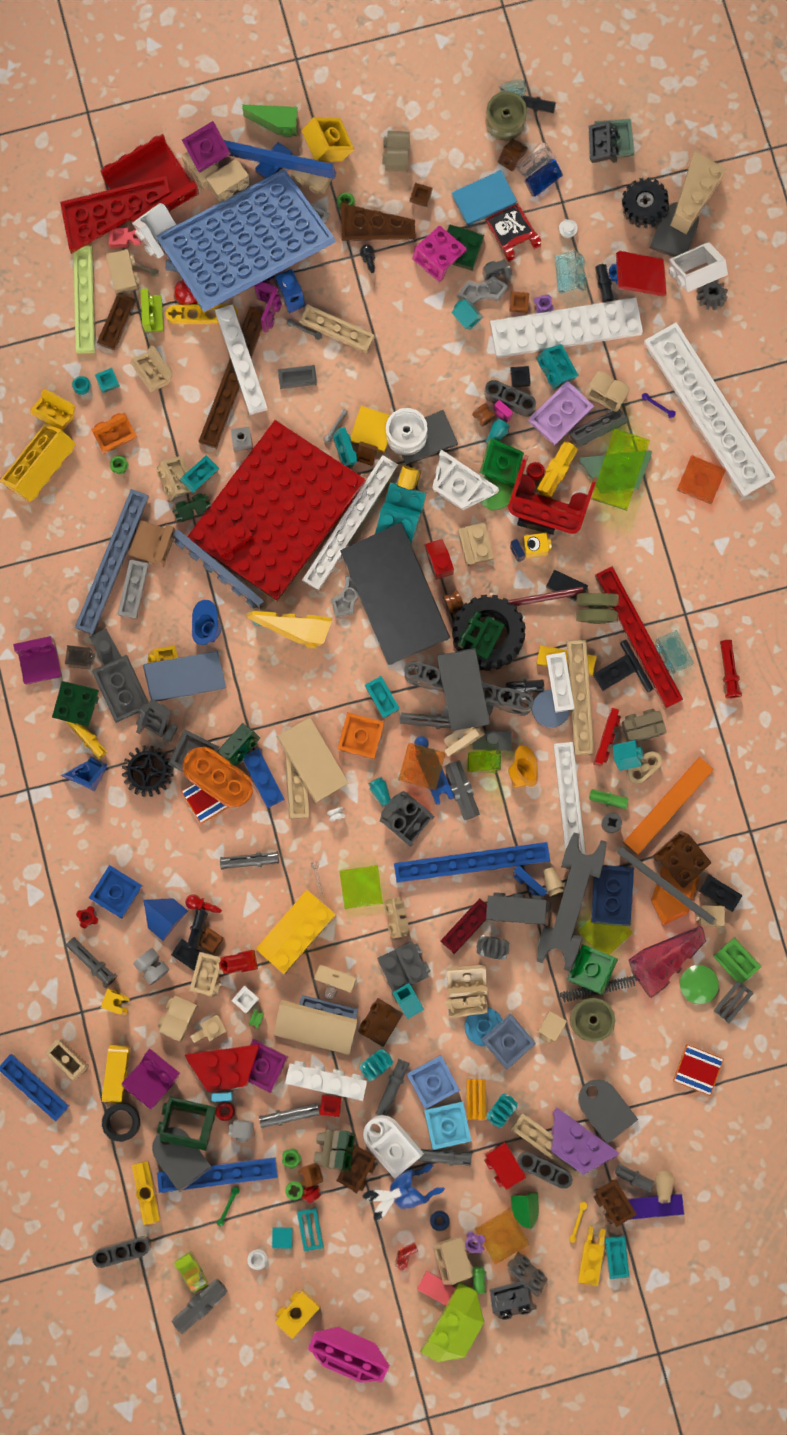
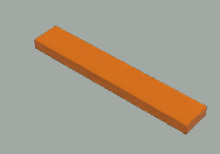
[623,757,714,855]

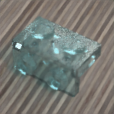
[555,250,587,293]
[655,630,694,674]

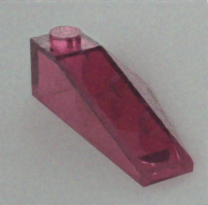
[628,926,706,998]

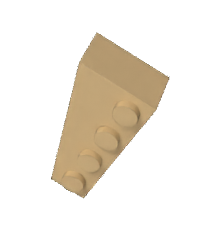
[671,151,726,235]

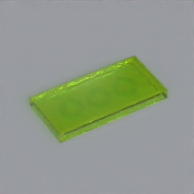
[591,428,650,511]

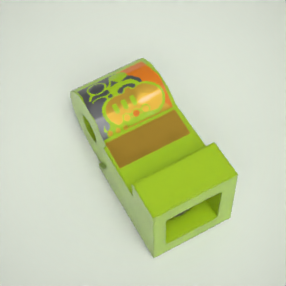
[174,1251,208,1293]

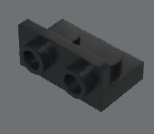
[589,121,619,163]
[490,1281,537,1320]

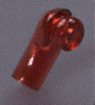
[395,1242,418,1271]

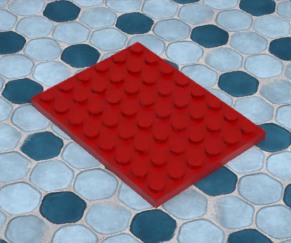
[187,420,366,602]

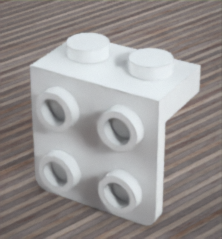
[132,203,176,259]

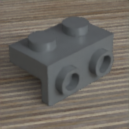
[136,699,171,737]

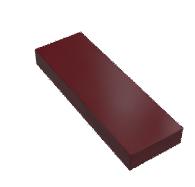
[440,898,487,954]

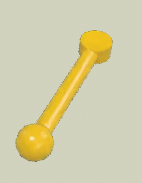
[569,1202,587,1243]

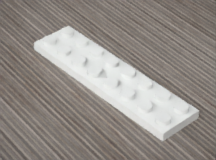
[490,297,643,358]

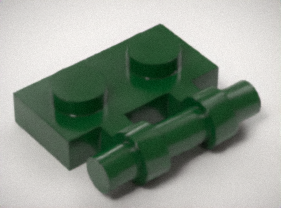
[458,611,504,660]

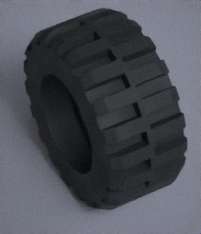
[452,595,526,671]

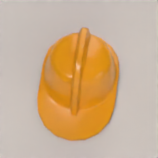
[508,745,537,788]

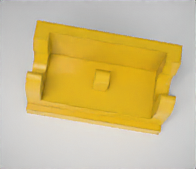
[101,989,130,1015]

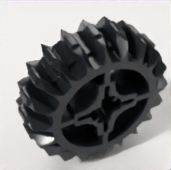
[122,745,174,797]

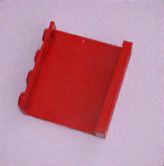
[100,134,199,228]

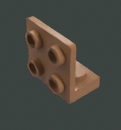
[128,520,176,567]

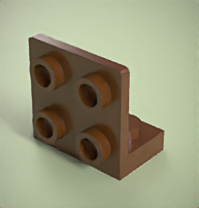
[653,831,711,888]

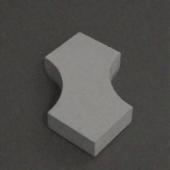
[457,276,509,305]
[331,576,359,618]

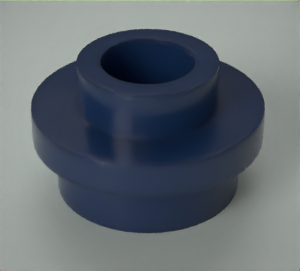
[430,1210,450,1231]

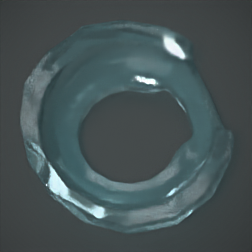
[499,80,527,96]

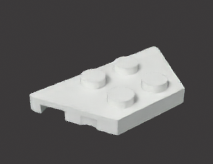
[432,450,499,510]

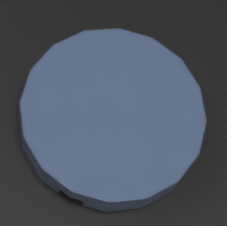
[532,690,570,728]

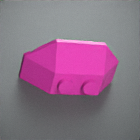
[308,1327,390,1382]

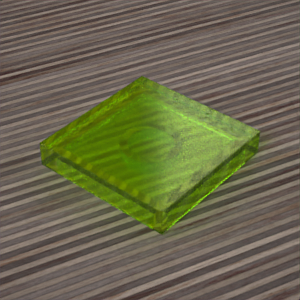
[339,865,383,909]
[578,918,633,955]

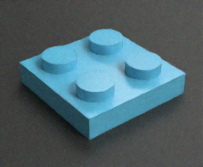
[424,1101,471,1150]

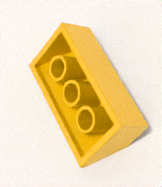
[0,423,76,502]
[256,890,336,974]

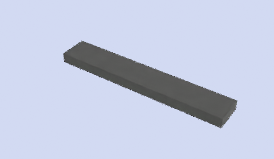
[618,847,717,925]

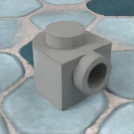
[228,1119,254,1142]

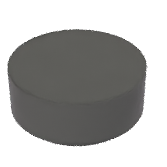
[163,723,178,743]

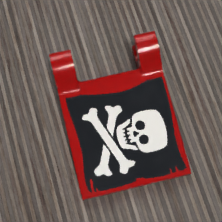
[485,203,541,262]

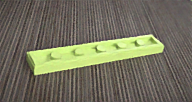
[73,245,95,354]

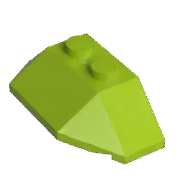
[420,1282,485,1362]

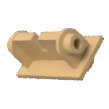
[384,897,410,939]
[446,994,488,1018]

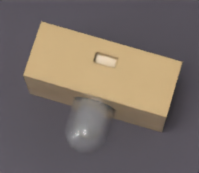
[314,964,357,1000]

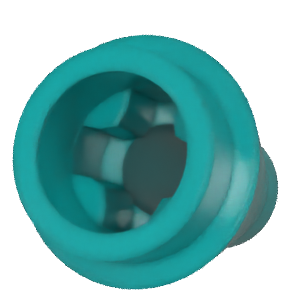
[485,418,510,443]
[368,777,391,807]

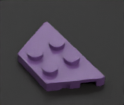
[551,1108,619,1175]

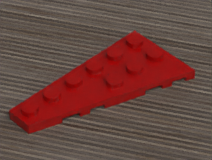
[60,176,171,254]

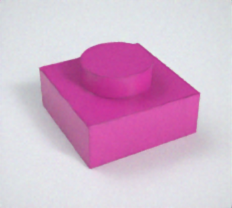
[493,400,513,423]

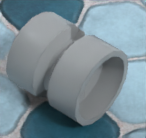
[133,948,170,985]

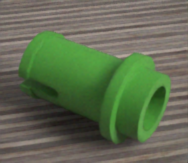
[471,1267,487,1294]

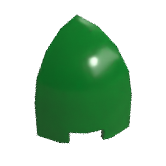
[511,1193,539,1229]

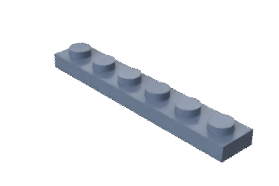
[173,529,265,610]

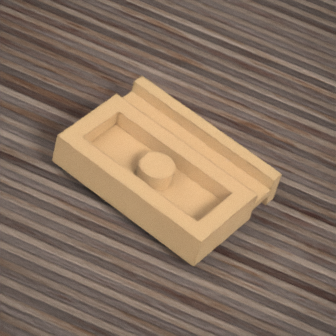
[458,522,494,566]

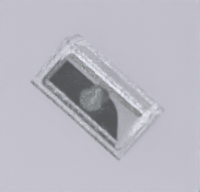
[516,143,556,181]

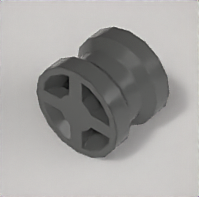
[601,813,622,833]

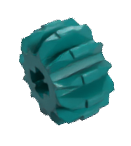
[359,1049,394,1081]
[487,1093,518,1128]

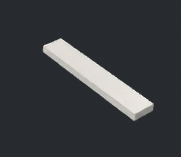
[553,742,586,855]

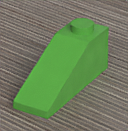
[242,104,298,137]

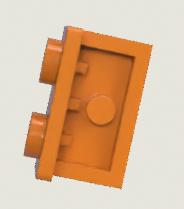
[91,413,137,454]

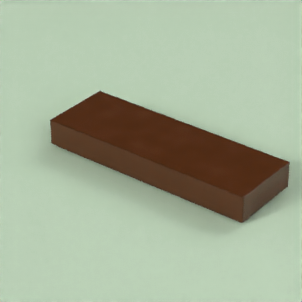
[97,293,136,351]

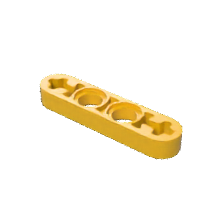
[165,304,238,324]

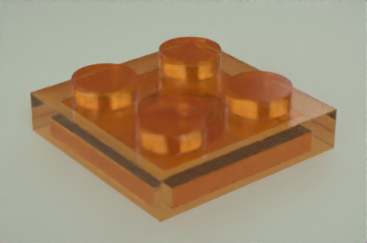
[677,455,726,505]
[398,743,446,791]

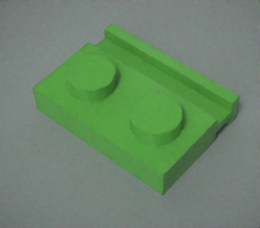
[713,937,762,983]

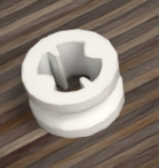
[327,807,346,822]

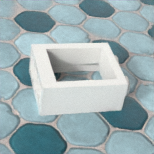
[668,242,728,292]

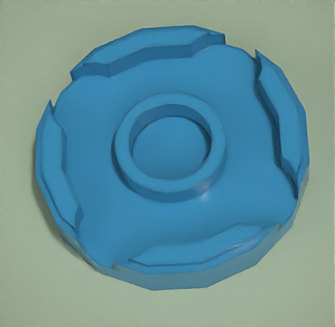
[465,1007,502,1046]

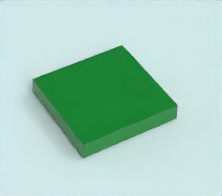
[480,438,524,487]
[567,944,618,995]

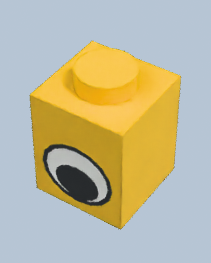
[523,533,552,559]

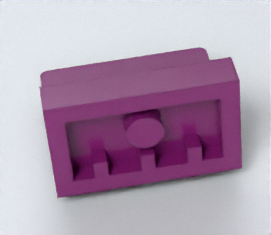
[13,636,62,685]
[121,1049,180,1109]

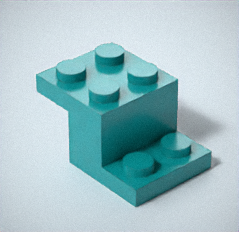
[375,483,427,545]

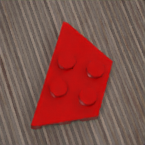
[185,1044,260,1092]

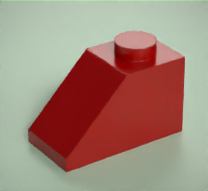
[424,539,454,580]

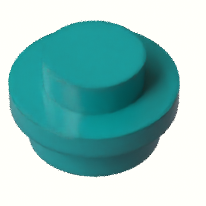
[72,376,91,395]

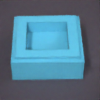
[212,1092,233,1102]

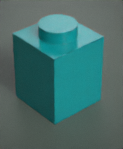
[451,299,483,330]
[613,740,644,771]
[392,983,425,1019]

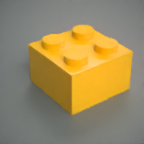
[301,117,355,162]

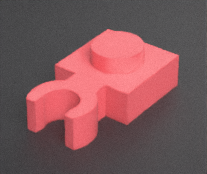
[109,228,141,248]

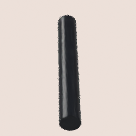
[620,640,654,693]

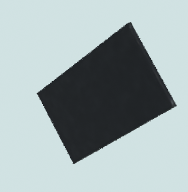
[340,522,450,665]

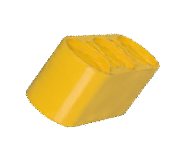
[102,1044,130,1104]

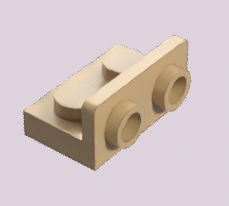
[156,456,192,501]
[444,726,485,757]
[190,952,223,996]

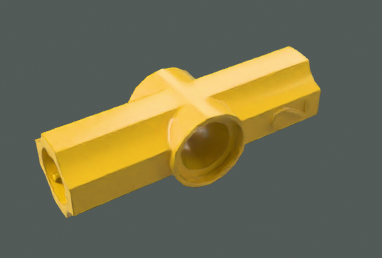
[537,442,578,498]
[131,1161,161,1225]

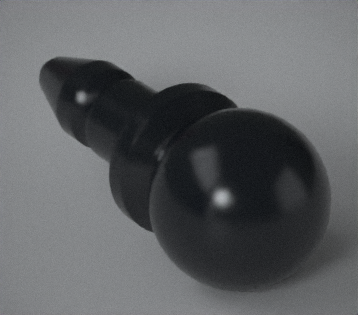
[360,244,375,273]

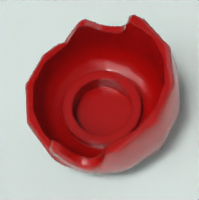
[173,279,197,305]

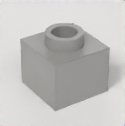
[231,427,253,451]

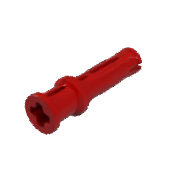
[720,640,742,699]

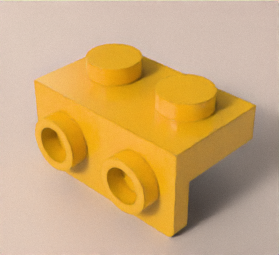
[30,388,75,431]

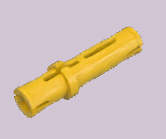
[65,721,108,759]

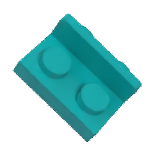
[537,344,579,389]

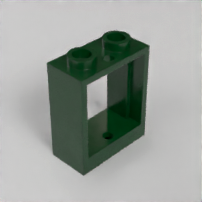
[157,1097,216,1151]

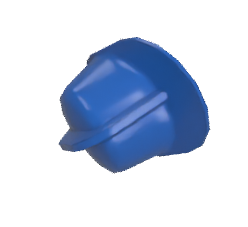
[192,600,222,645]

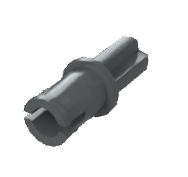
[615,1164,654,1192]

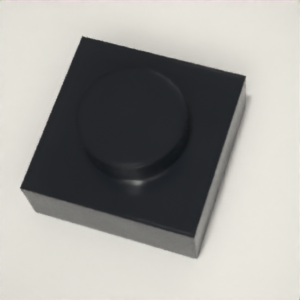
[510,366,531,387]

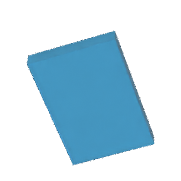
[451,170,517,226]

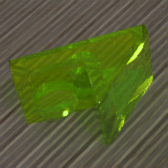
[467,750,501,773]

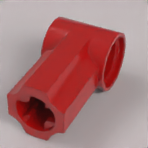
[219,950,258,974]

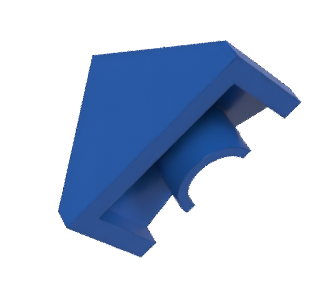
[61,757,107,792]
[143,898,188,941]

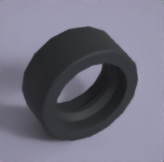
[101,1103,141,1142]

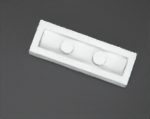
[546,652,575,713]

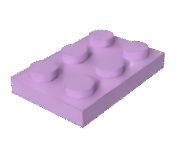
[528,381,594,447]

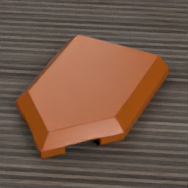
[651,865,700,925]

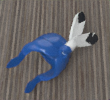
[363,1164,445,1221]

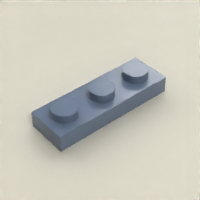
[299,995,358,1019]

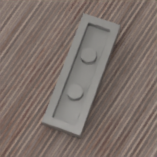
[118,560,149,619]

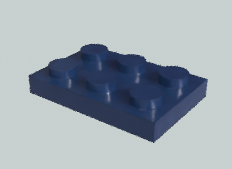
[591,865,634,926]

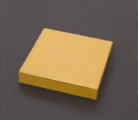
[350,406,391,453]

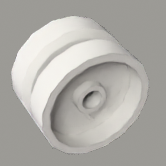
[386,408,427,456]

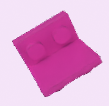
[412,226,466,282]

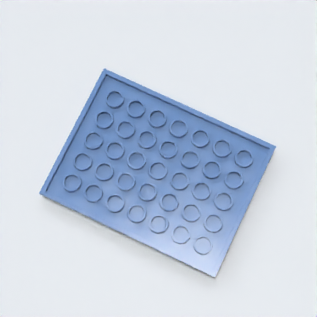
[156,169,335,312]

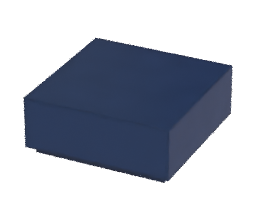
[510,539,525,562]

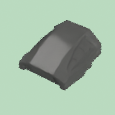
[380,791,435,847]

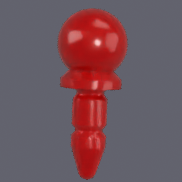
[185,894,222,913]

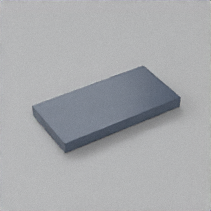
[143,651,226,702]

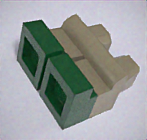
[313,1130,356,1172]

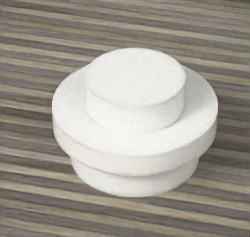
[559,219,577,238]
[247,1249,268,1270]

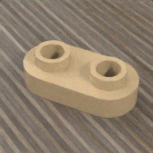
[627,752,662,784]

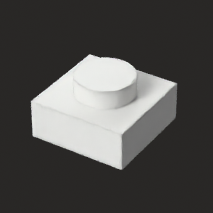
[231,986,259,1014]

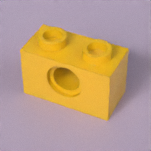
[275,1289,320,1339]

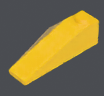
[246,611,332,649]

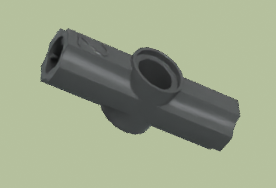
[444,760,480,821]
[171,1278,228,1334]

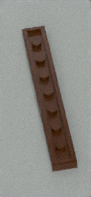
[198,307,264,449]

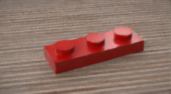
[593,708,621,767]

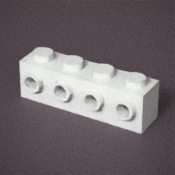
[285,1060,367,1101]

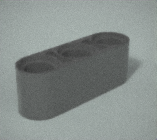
[484,380,536,417]
[517,1151,573,1189]
[92,1236,152,1268]

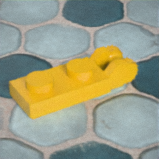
[577,1226,606,1286]

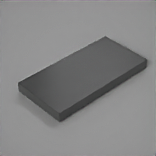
[437,648,490,731]

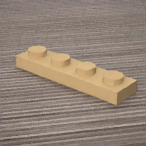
[300,305,375,353]
[284,751,309,819]
[511,1113,579,1177]

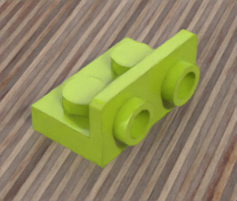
[141,289,164,332]

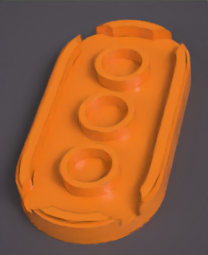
[182,747,253,808]

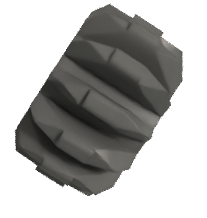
[696,279,728,311]
[476,935,510,960]

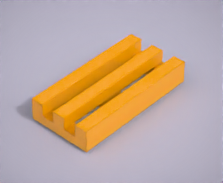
[466,1079,486,1120]

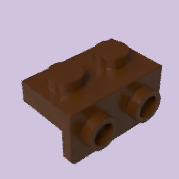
[358,998,404,1047]
[336,1145,378,1194]

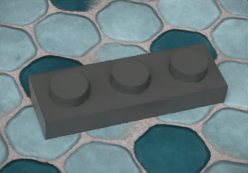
[569,409,628,447]

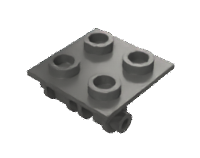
[507,1252,548,1298]

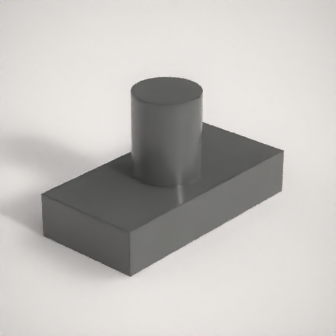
[89,628,122,665]
[472,730,512,752]

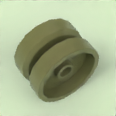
[485,91,527,141]
[576,593,619,624]
[570,998,616,1042]

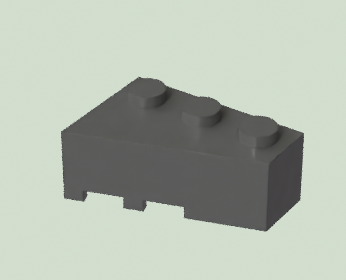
[486,892,551,926]

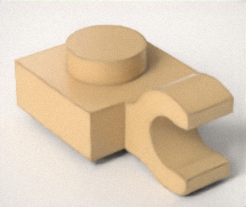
[191,1014,227,1043]

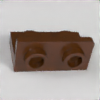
[593,1179,637,1227]

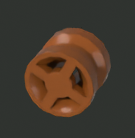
[472,403,496,427]
[443,590,464,614]

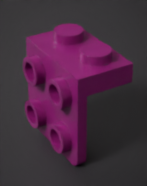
[254,280,282,333]

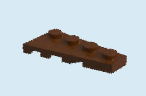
[341,203,415,241]

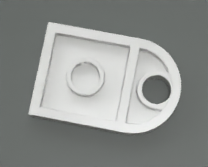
[363,1115,424,1179]

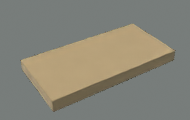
[276,717,349,803]
[273,1000,358,1055]

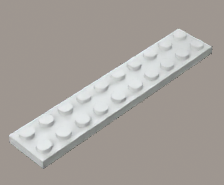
[644,323,775,498]

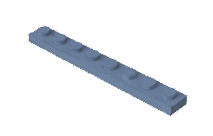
[75,489,149,635]

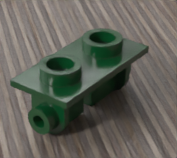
[172,493,212,522]

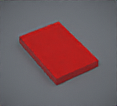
[616,251,667,297]

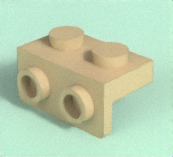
[130,346,173,392]
[446,965,488,999]

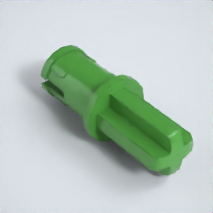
[589,789,628,810]

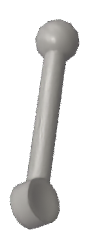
[324,409,348,443]

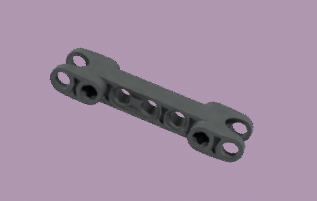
[404,661,534,716]
[537,832,607,972]

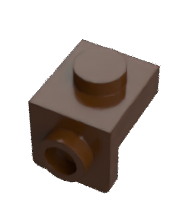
[498,138,528,171]

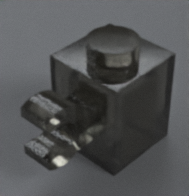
[65,645,95,670]

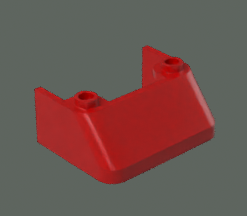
[508,455,597,534]

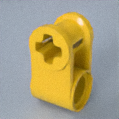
[397,465,421,489]

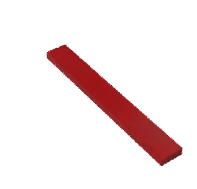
[595,566,683,709]

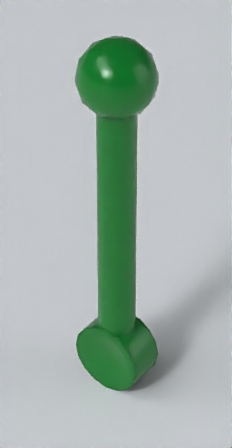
[217,1187,239,1227]

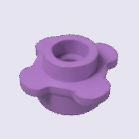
[534,295,554,313]
[465,1231,486,1253]

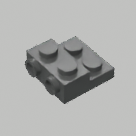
[377,941,431,992]

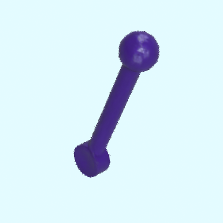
[642,393,676,418]

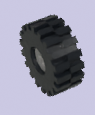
[622,177,669,228]

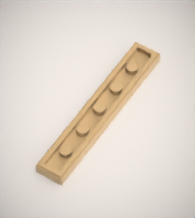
[566,639,594,755]

